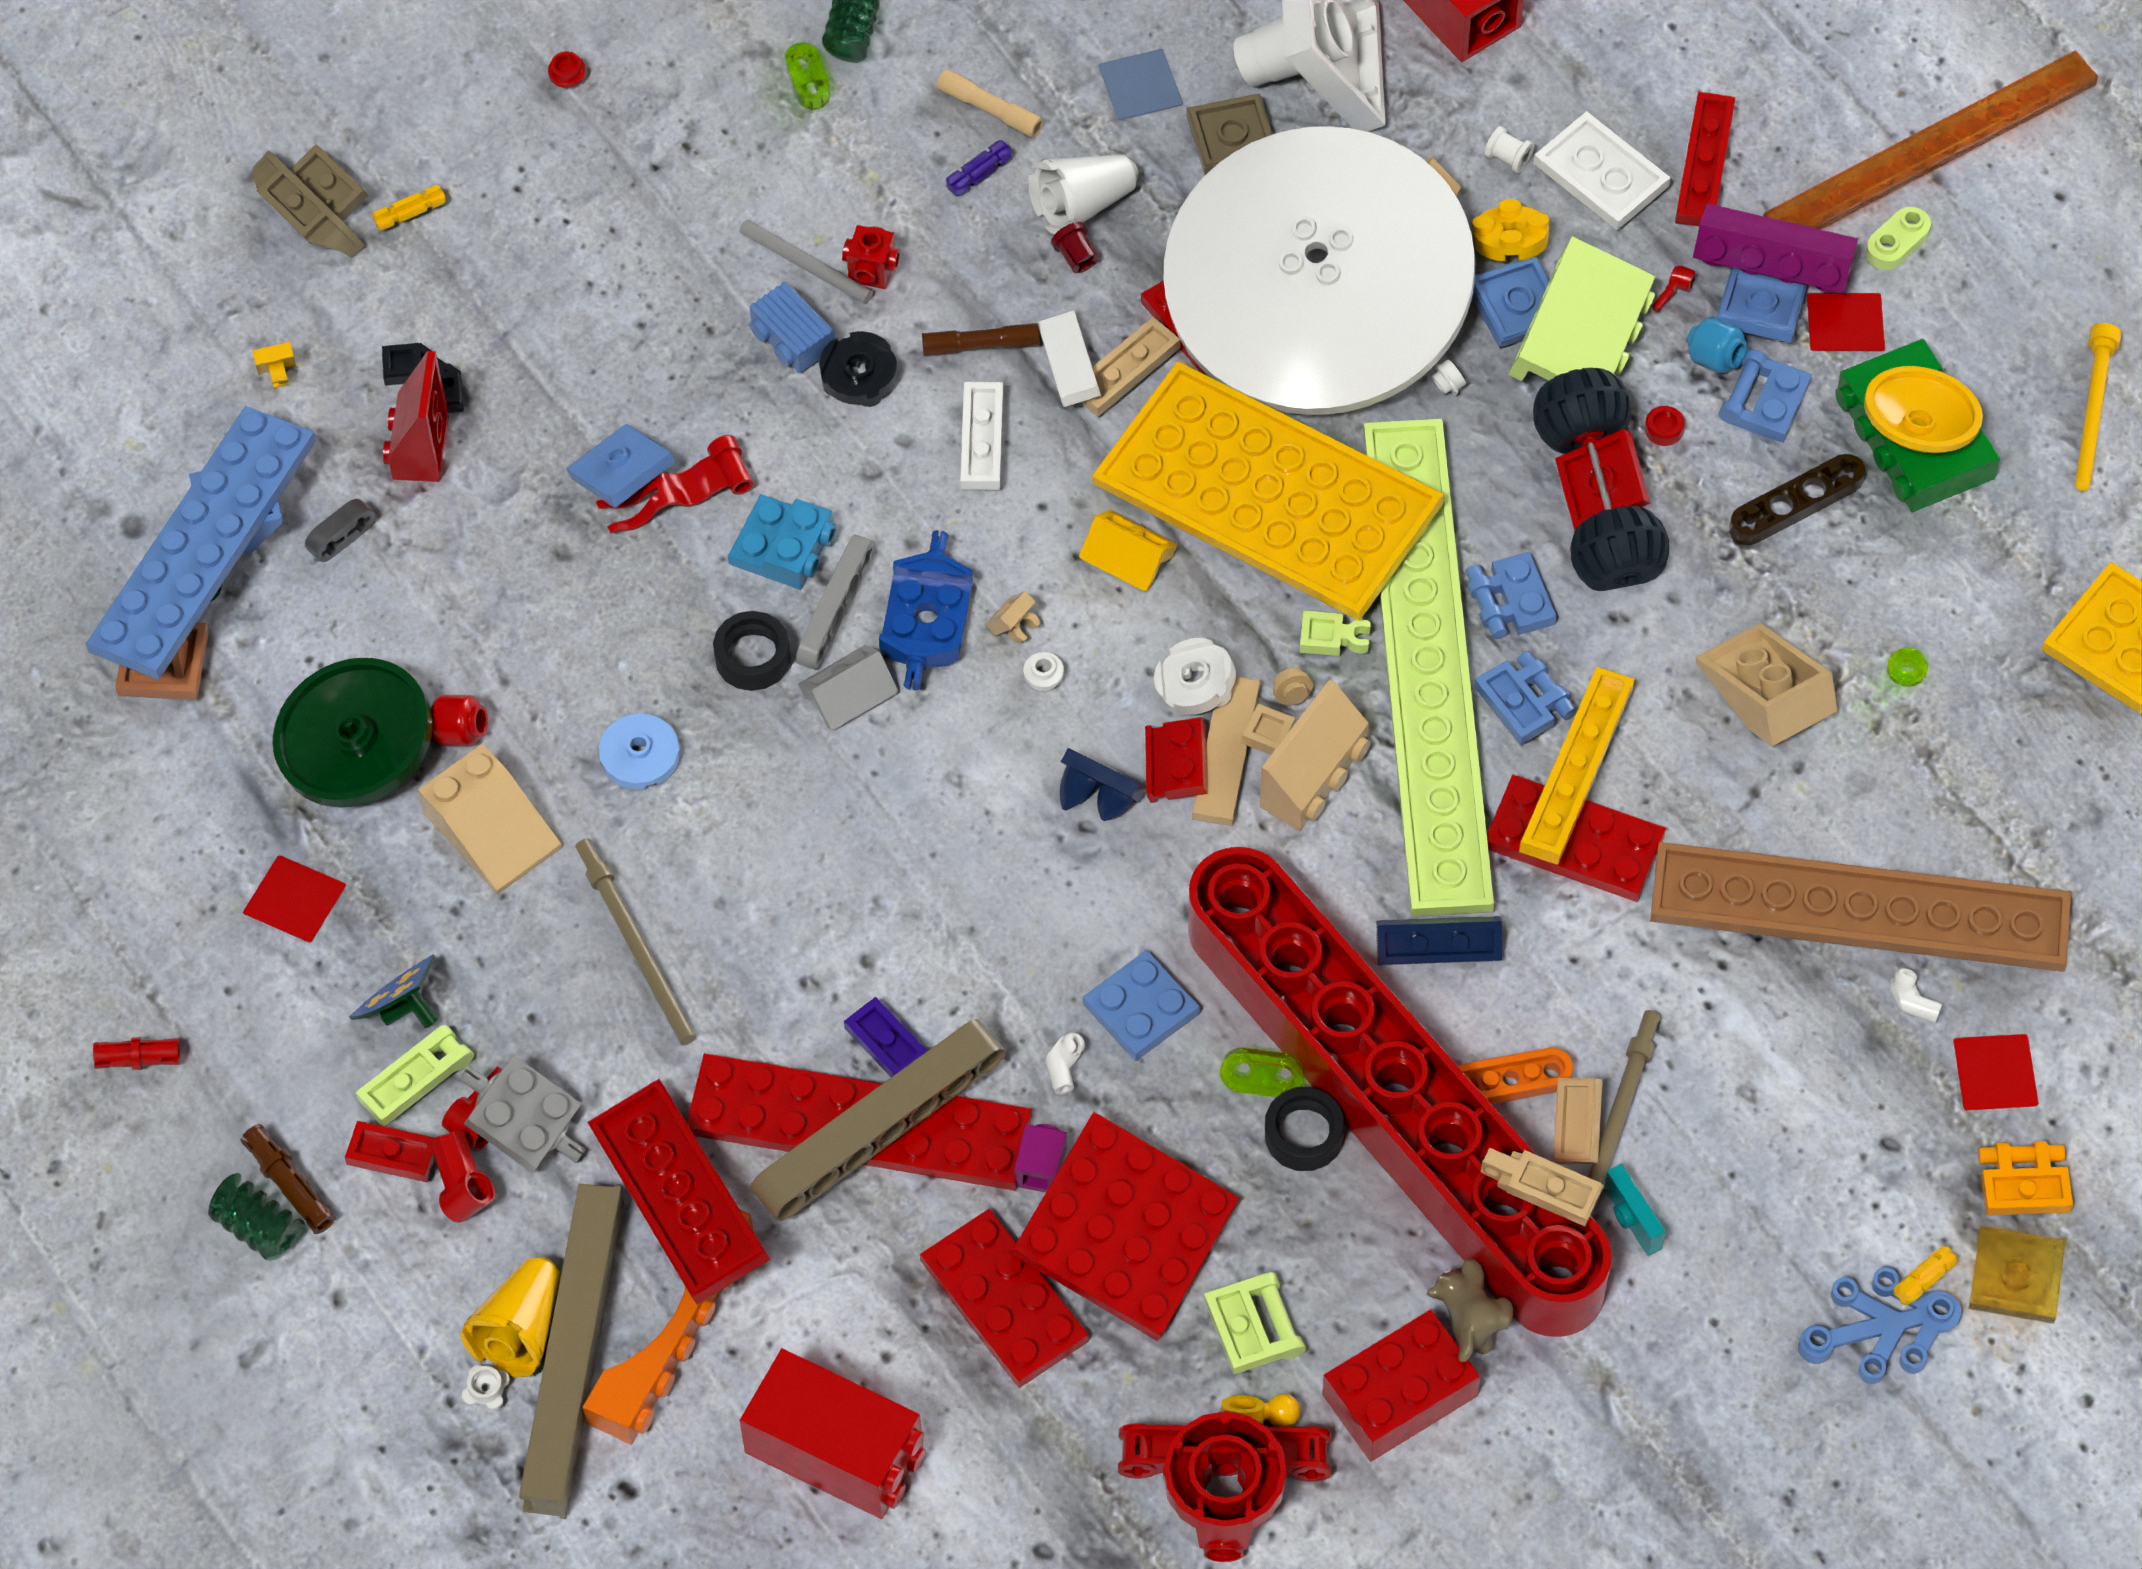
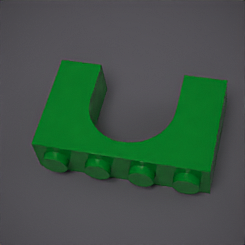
[1835,338,2000,513]

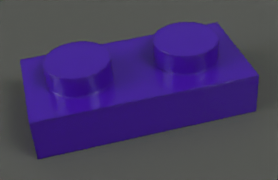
[844,997,927,1077]

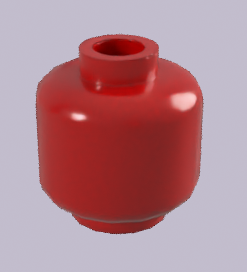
[431,695,488,747]

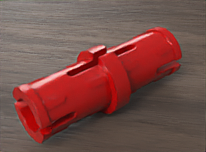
[93,1037,180,1070]

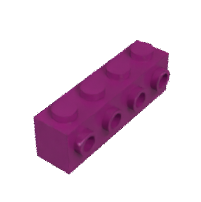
[1693,203,1858,293]

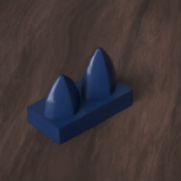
[1060,748,1146,821]

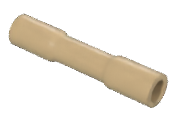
[936,69,1044,138]

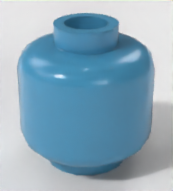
[1687,317,1747,374]

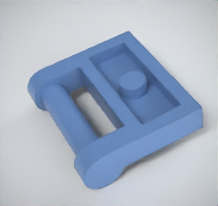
[1718,349,1812,443]

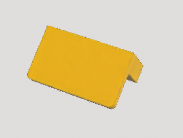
[1079,510,1178,591]

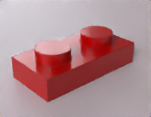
[345,1121,435,1183]

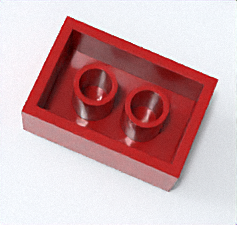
[1322,1309,1480,1462]

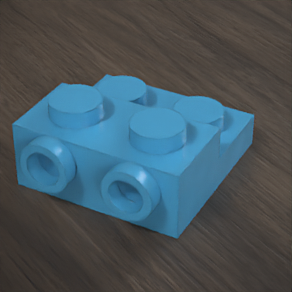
[728,494,836,590]

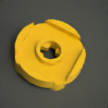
[1472,199,1550,261]

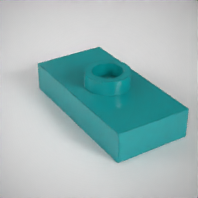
[1604,1163,1666,1256]

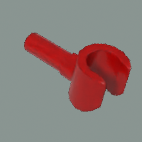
[1651,266,1695,312]

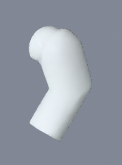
[1890,968,1942,1023]
[1045,1032,1085,1095]

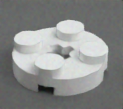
[1154,638,1236,716]

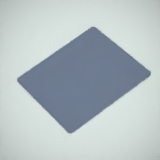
[1099,49,1183,120]

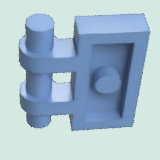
[1465,552,1557,639]
[1474,651,1577,745]

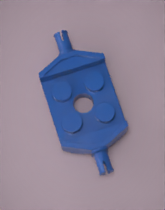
[879,530,973,690]

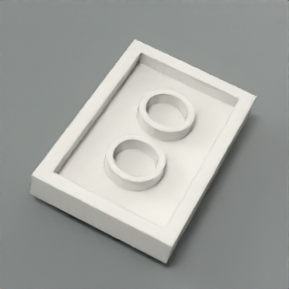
[1533,111,1671,230]

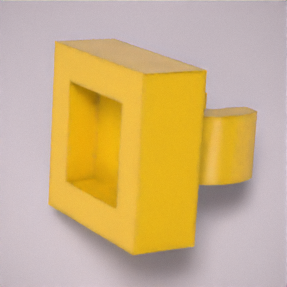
[252,342,296,388]

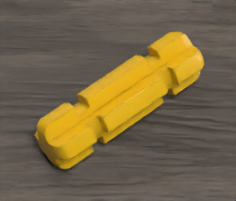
[372,185,446,231]
[1894,1246,1957,1305]

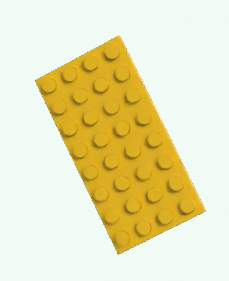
[1092,361,1444,621]

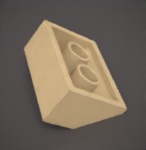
[1260,679,1370,831]

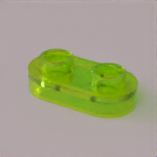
[1220,1048,1305,1097]

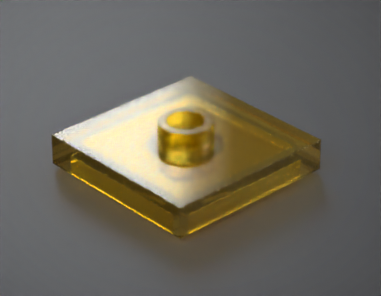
[1968,1226,2065,1324]

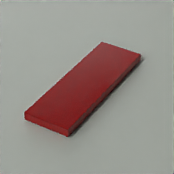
[587,1079,771,1305]

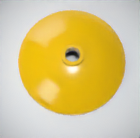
[1864,366,1983,453]

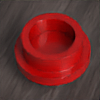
[548,51,586,88]

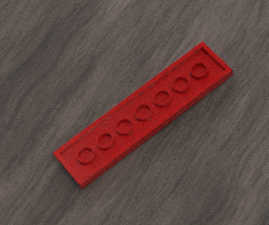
[686,1053,1032,1191]

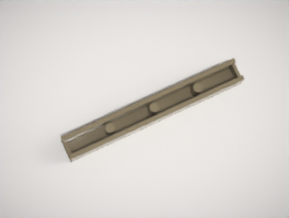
[519,1183,624,1519]

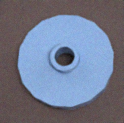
[598,713,680,790]

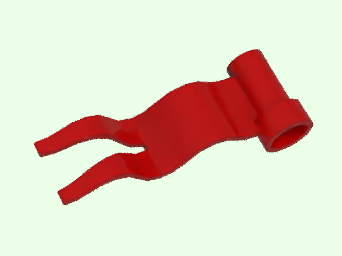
[596,435,754,534]

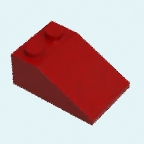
[383,351,449,482]

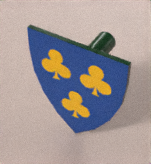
[349,954,438,1028]

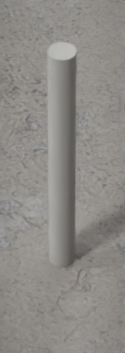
[740,219,873,304]

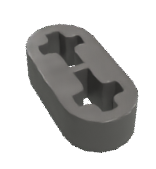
[305,498,375,562]

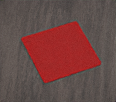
[1807,293,1885,351]
[243,855,346,943]
[1953,1034,2039,1111]

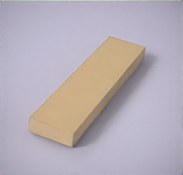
[1192,677,1260,826]

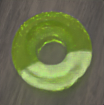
[1887,647,1928,687]

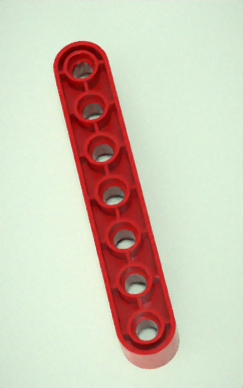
[1188,847,1612,1337]

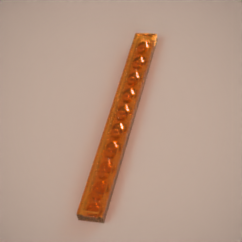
[1763,50,2098,229]

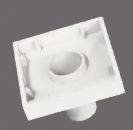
[1233,0,1385,132]

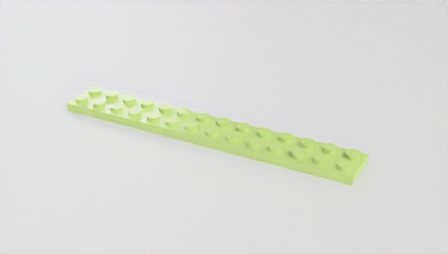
[1363,419,1494,916]

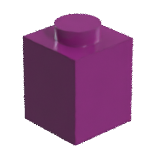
[1014,1124,1067,1193]

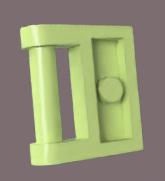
[1204,1272,1306,1375]

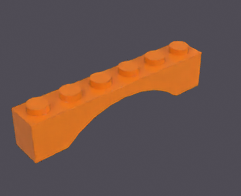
[582,1210,756,1445]

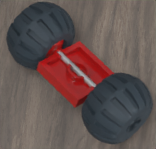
[1533,367,1669,591]

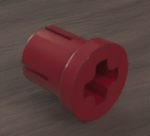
[1050,222,1100,273]

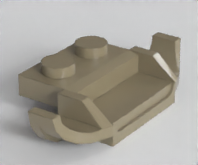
[252,144,369,259]

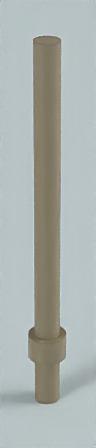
[575,839,696,1045]
[1589,1010,1660,1218]

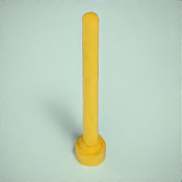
[2075,323,2121,492]

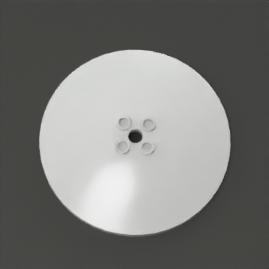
[1163,126,1475,415]

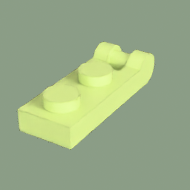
[355,1025,474,1127]

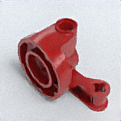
[1118,1411,1331,1562]

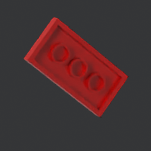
[1487,774,1666,903]
[920,1209,1089,1388]

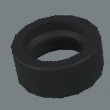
[713,611,791,691]
[1265,1087,1344,1171]

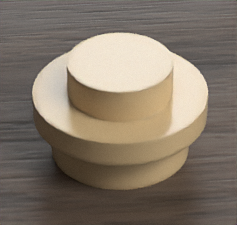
[1273,668,1313,705]

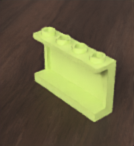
[1508,236,1656,381]

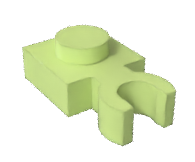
[1300,610,1371,656]

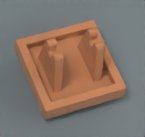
[115,622,209,700]

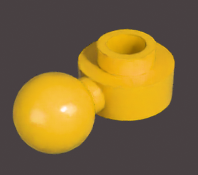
[1221,1394,1301,1427]

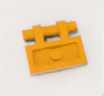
[1977,1141,2073,1216]

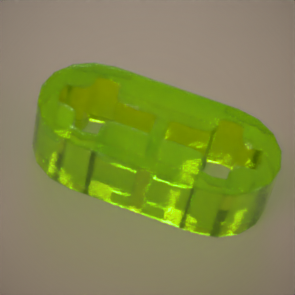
[785,42,830,110]

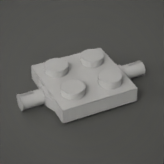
[459,1055,586,1173]

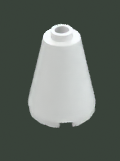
[1028,154,1139,234]

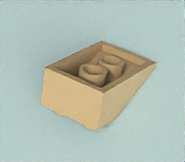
[1695,623,1838,746]
[418,743,562,895]

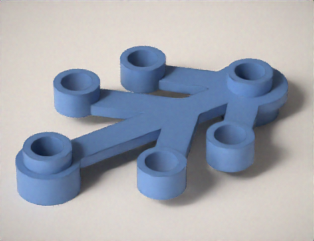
[1798,1267,1962,1384]

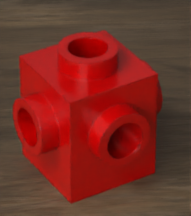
[842,225,900,290]

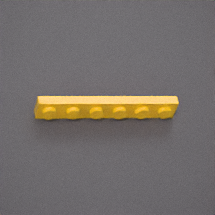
[1519,666,1635,865]

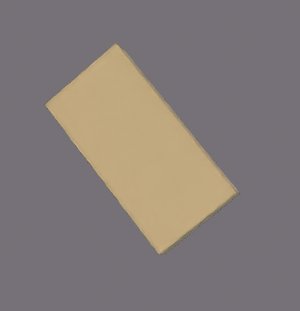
[1553,1078,1602,1164]

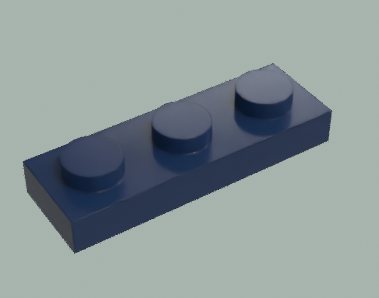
[1376,916,1502,965]

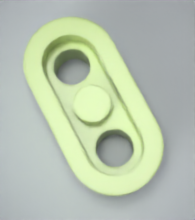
[1866,207,1931,270]

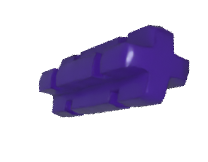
[946,140,1012,196]

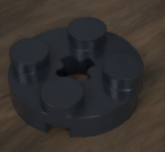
[819,331,898,407]

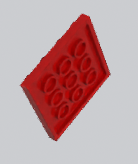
[1010,1111,1239,1341]

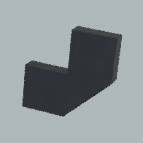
[382,343,464,413]

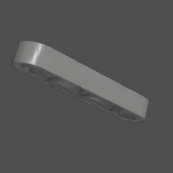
[796,534,875,670]

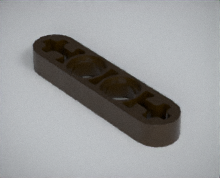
[1729,454,1865,545]

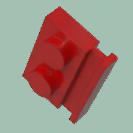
[1145,717,1208,803]

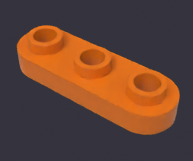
[1458,1048,1573,1104]

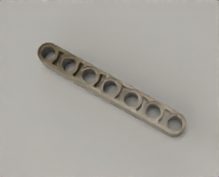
[750,1019,1006,1221]

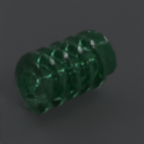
[822,0,880,63]
[208,1173,305,1261]

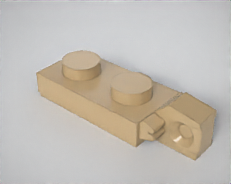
[1481,1148,1603,1226]

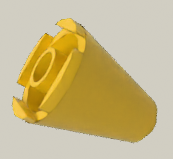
[460,1257,561,1378]

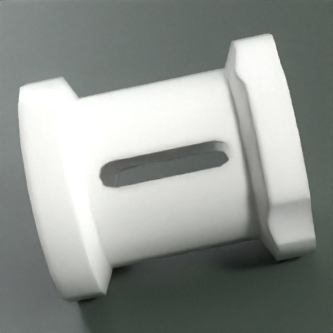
[1484,126,1535,174]

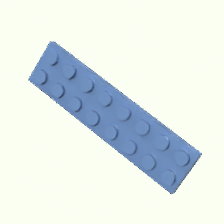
[86,406,316,680]

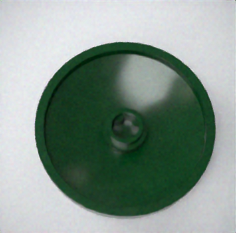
[273,658,433,808]

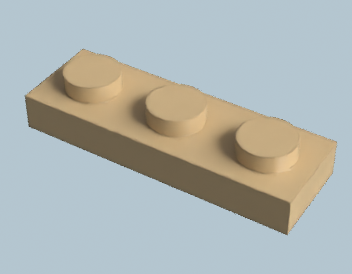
[1080,317,1181,417]

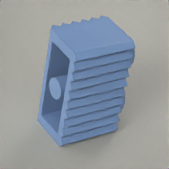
[749,282,835,373]

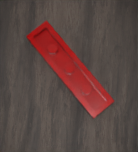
[1675,91,1736,226]

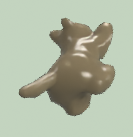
[1427,1259,1513,1362]

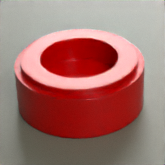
[1645,406,1685,446]

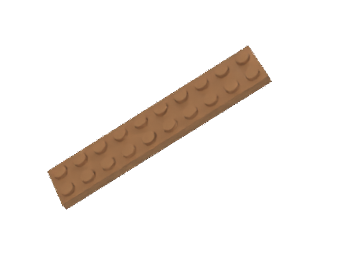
[1650,842,2071,972]

